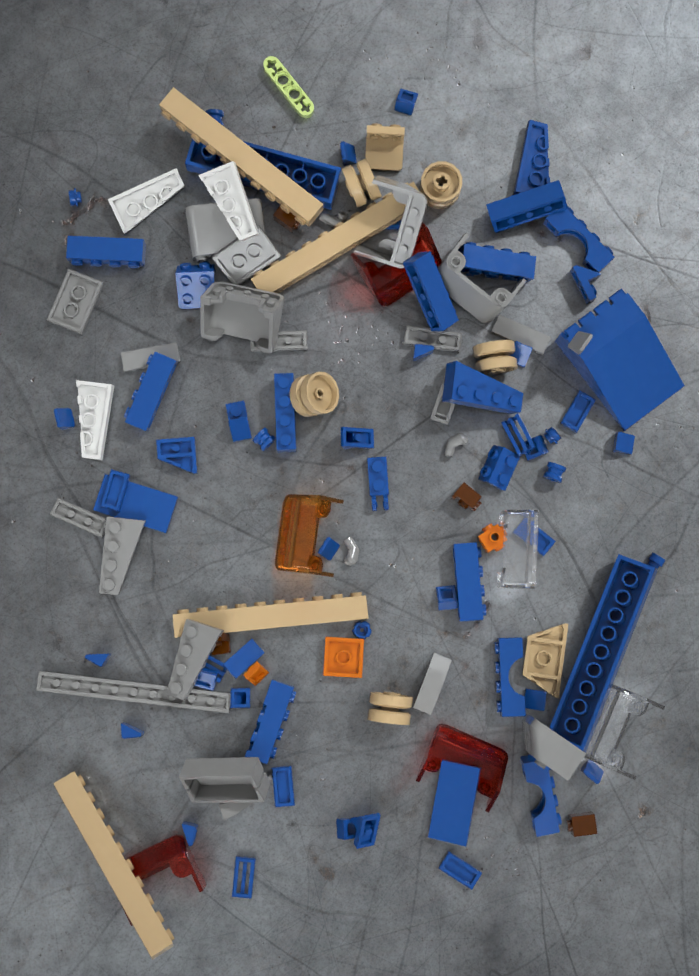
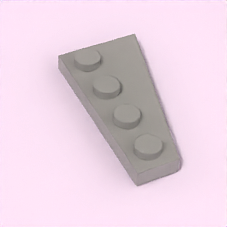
[99,516,146,595]
[166,619,224,700]

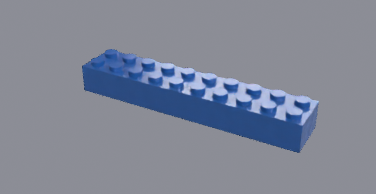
[549,554,657,752]

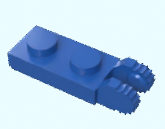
[367,457,389,511]

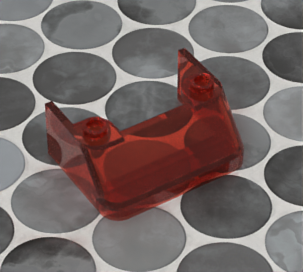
[350,222,442,306]
[416,724,508,813]
[122,834,206,926]

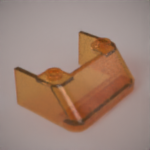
[275,494,344,577]

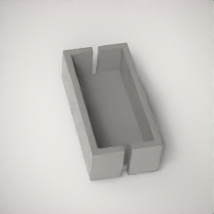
[179,757,271,803]

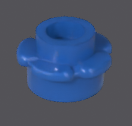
[69,188,82,207]
[544,427,561,444]
[352,621,372,640]

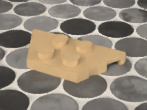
[522,623,568,698]

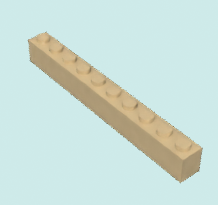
[159,87,324,227]
[251,182,420,293]
[173,592,368,638]
[53,771,175,960]

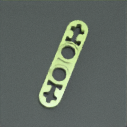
[263,56,314,118]

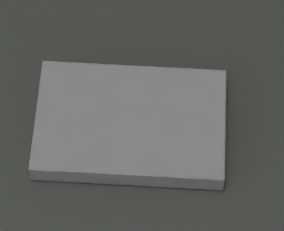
[212,224,281,285]
[47,269,104,335]

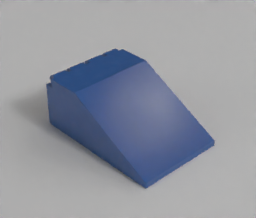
[555,288,685,431]

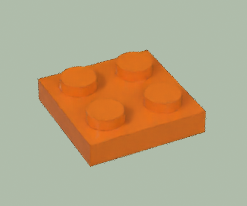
[323,637,364,678]

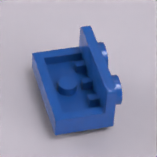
[478,445,520,491]

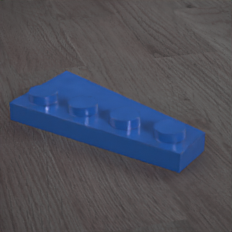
[514,120,550,194]

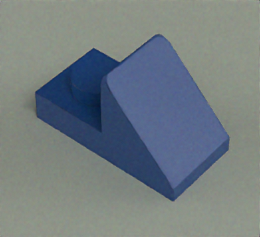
[570,265,601,304]
[226,400,252,442]
[341,427,374,449]
[351,813,381,849]

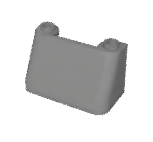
[185,199,266,263]
[201,282,284,353]

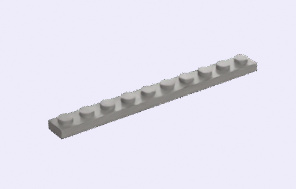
[36,671,231,713]

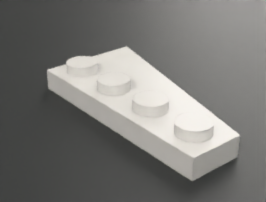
[198,161,259,242]
[108,168,185,235]
[76,380,114,461]

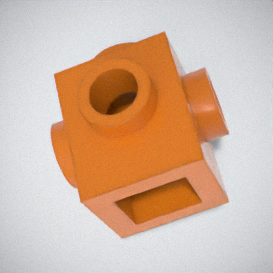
[477,523,508,553]

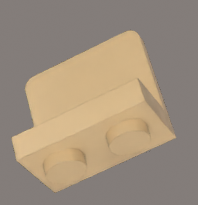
[365,123,405,171]

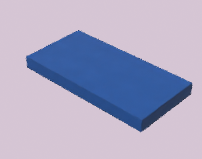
[93,474,178,533]
[428,759,481,847]

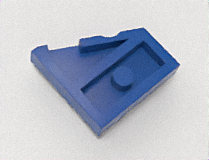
[156,437,198,474]

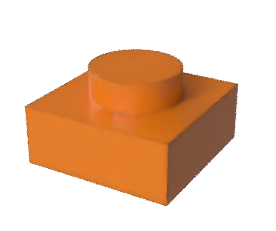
[243,661,269,686]

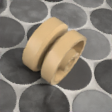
[342,158,382,207]
[420,161,462,209]
[472,340,518,375]
[290,372,339,417]
[367,691,413,725]

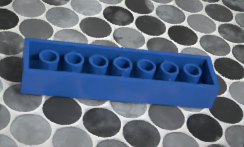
[185,139,342,210]

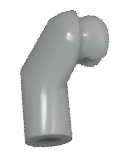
[319,211,348,227]
[444,433,468,457]
[343,536,360,566]

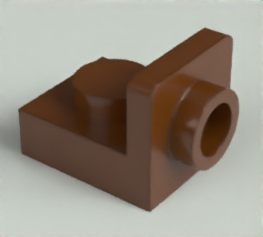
[212,633,231,655]

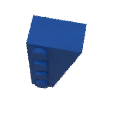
[458,242,536,282]
[442,361,523,414]
[245,679,297,764]

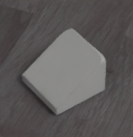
[568,331,593,355]

